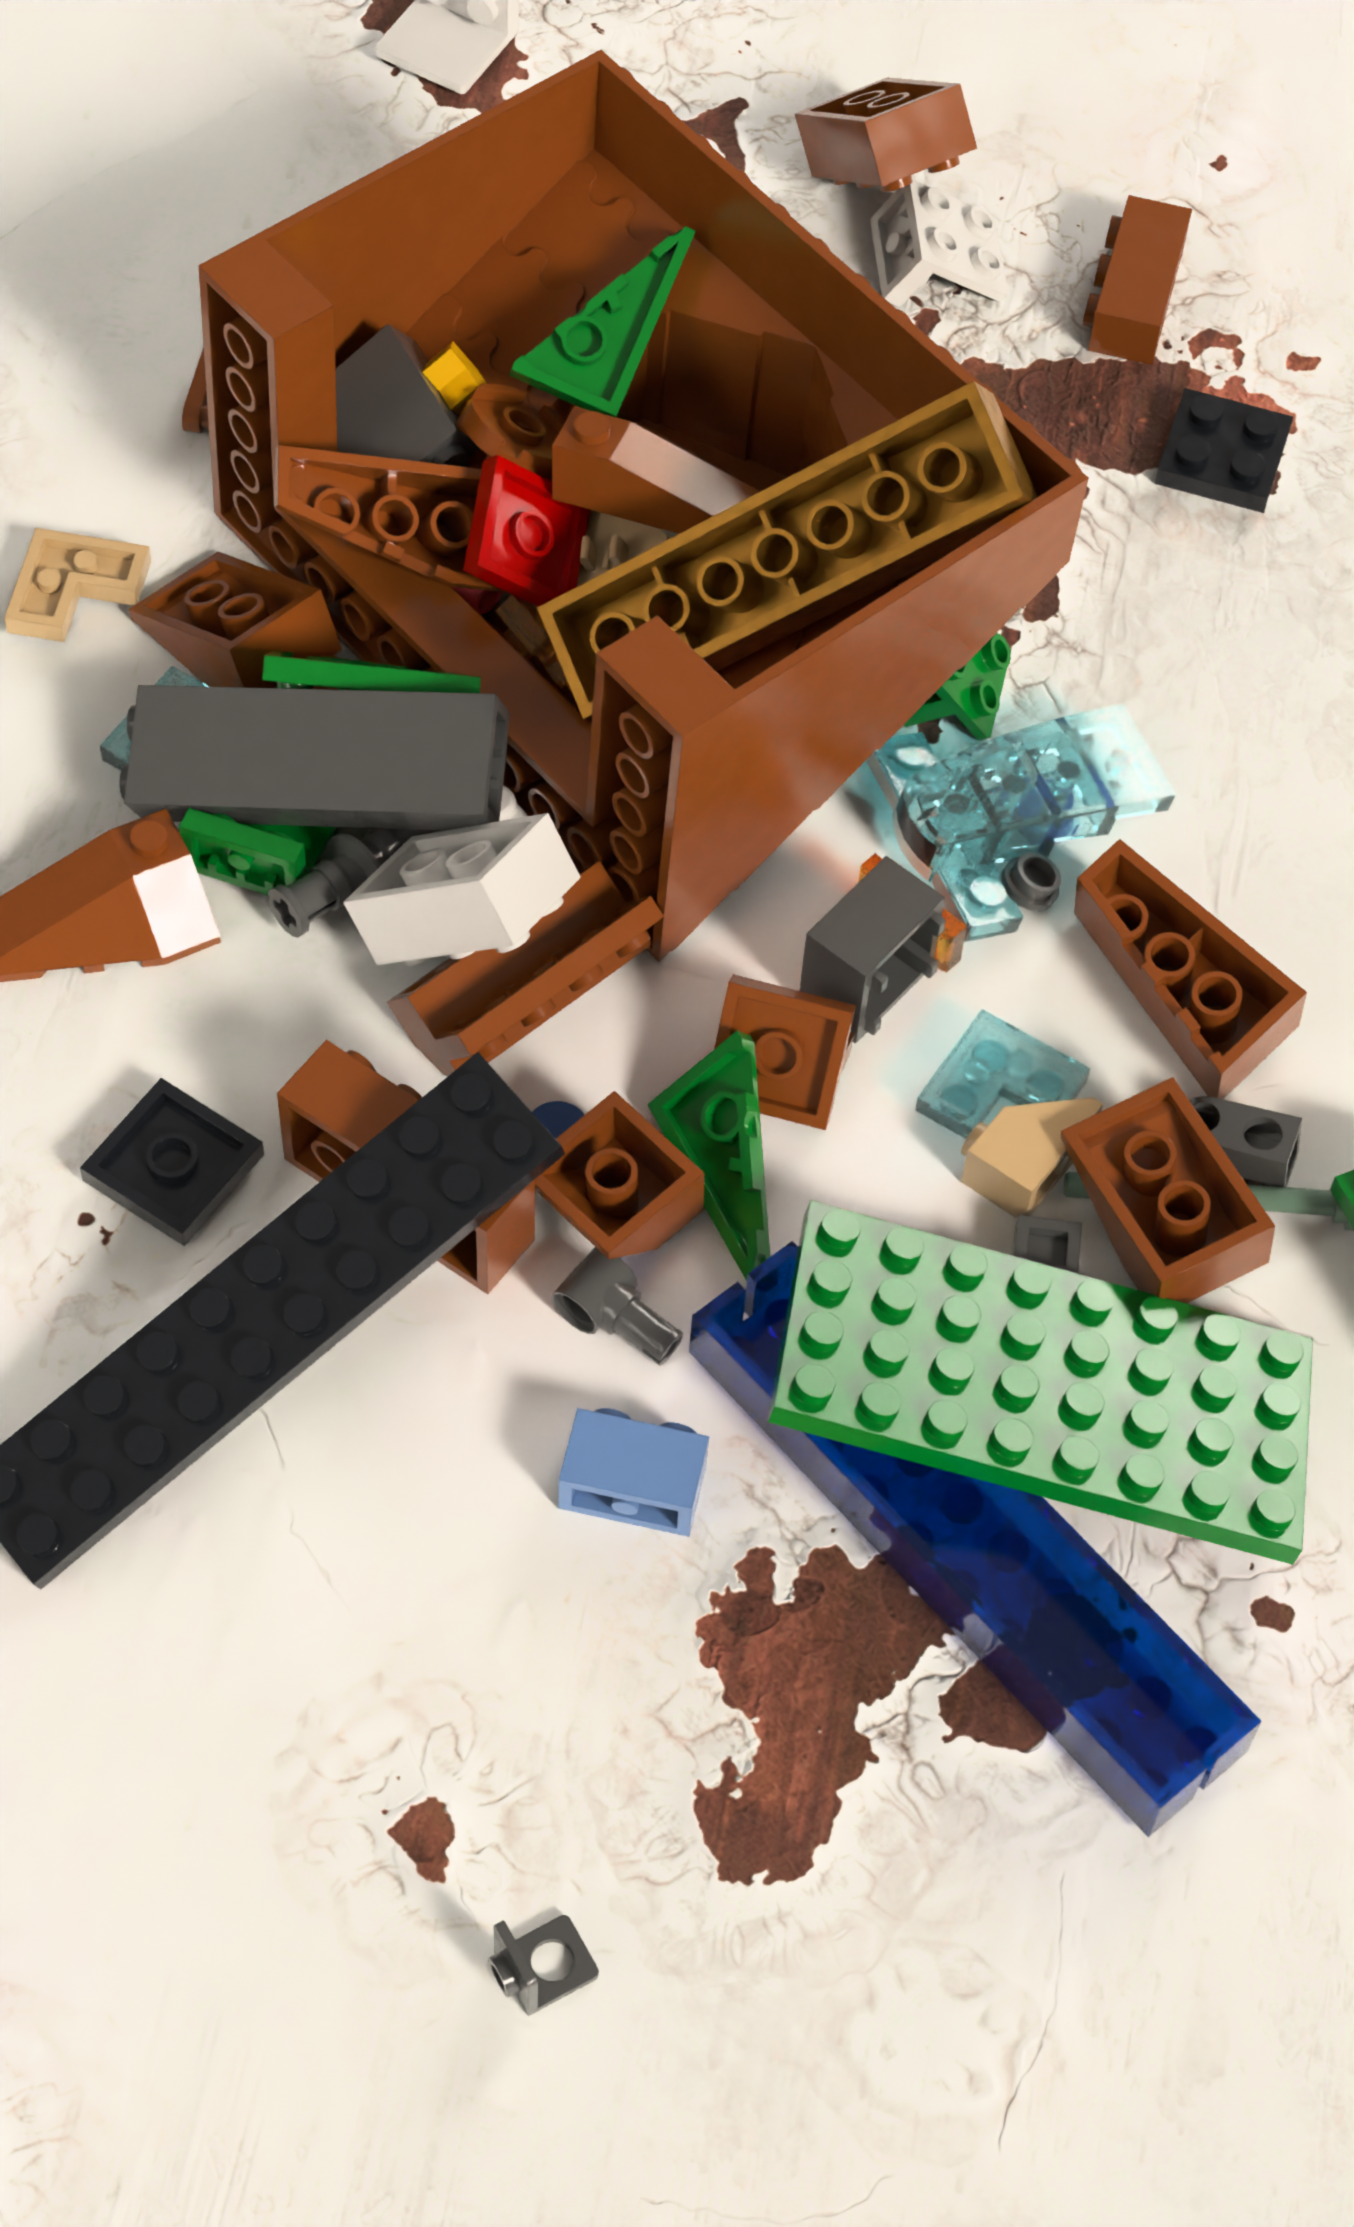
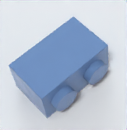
[558,1408,709,1537]

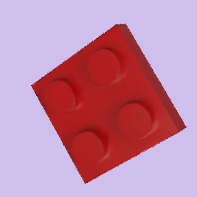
[463,455,590,607]

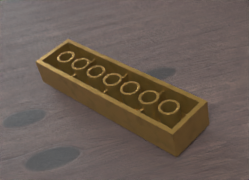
[537,381,1038,721]

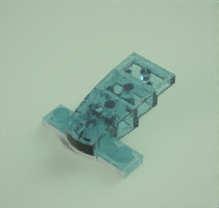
[866,704,1176,942]

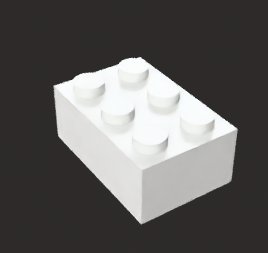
[343,813,581,966]

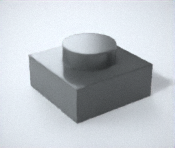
[1012,1215,1082,1273]

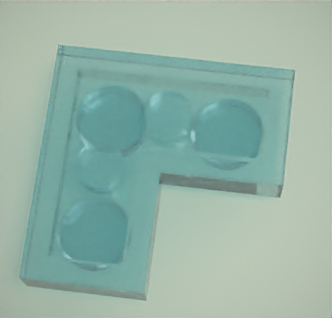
[915,1009,1091,1139]

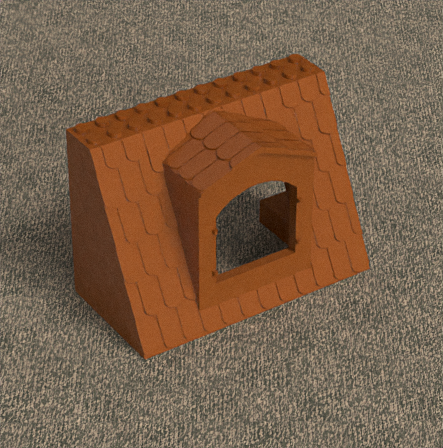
[198,50,1089,962]

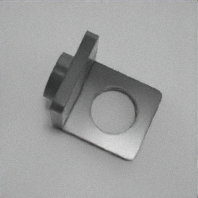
[488,1915,599,2016]

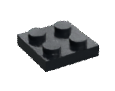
[1154,388,1293,513]
[80,1078,264,1246]

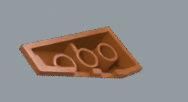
[274,445,506,592]

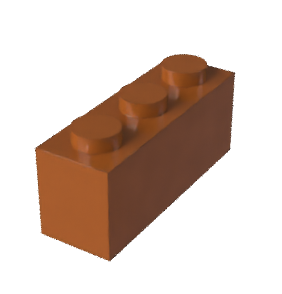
[1082,195,1192,365]

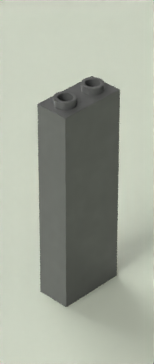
[119,685,510,831]

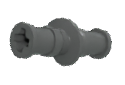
[268,828,442,938]

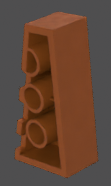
[1074,839,1307,1099]

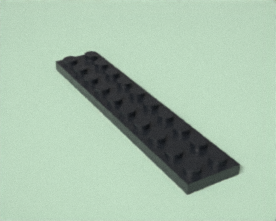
[0,1052,565,1590]

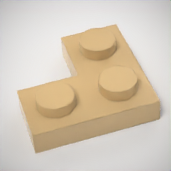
[4,528,151,642]

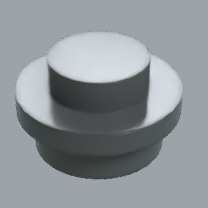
[1001,852,1061,911]

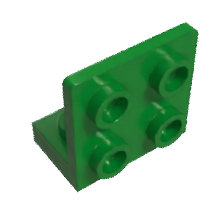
[179,808,337,895]

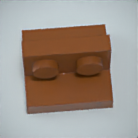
[714,974,856,1130]

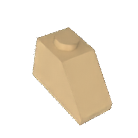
[961,1097,1103,1218]

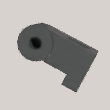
[1189,1096,1302,1187]

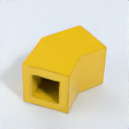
[422,341,487,415]

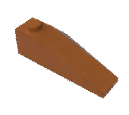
[552,406,760,534]
[0,809,221,982]

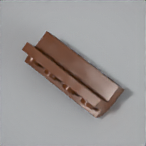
[386,861,664,1077]

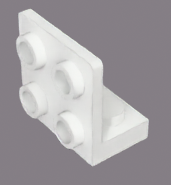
[375,0,519,94]
[870,179,1008,307]

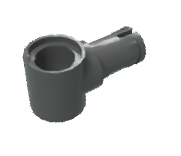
[551,1247,684,1366]

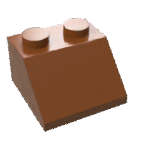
[535,1091,704,1259]

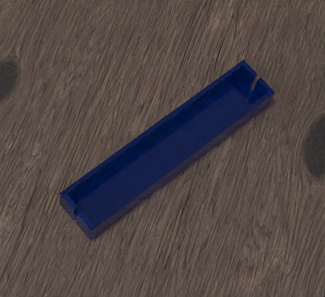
[689,1241,1262,1837]

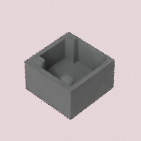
[799,856,946,1044]

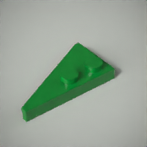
[509,226,696,417]
[262,650,481,693]
[647,1030,772,1286]

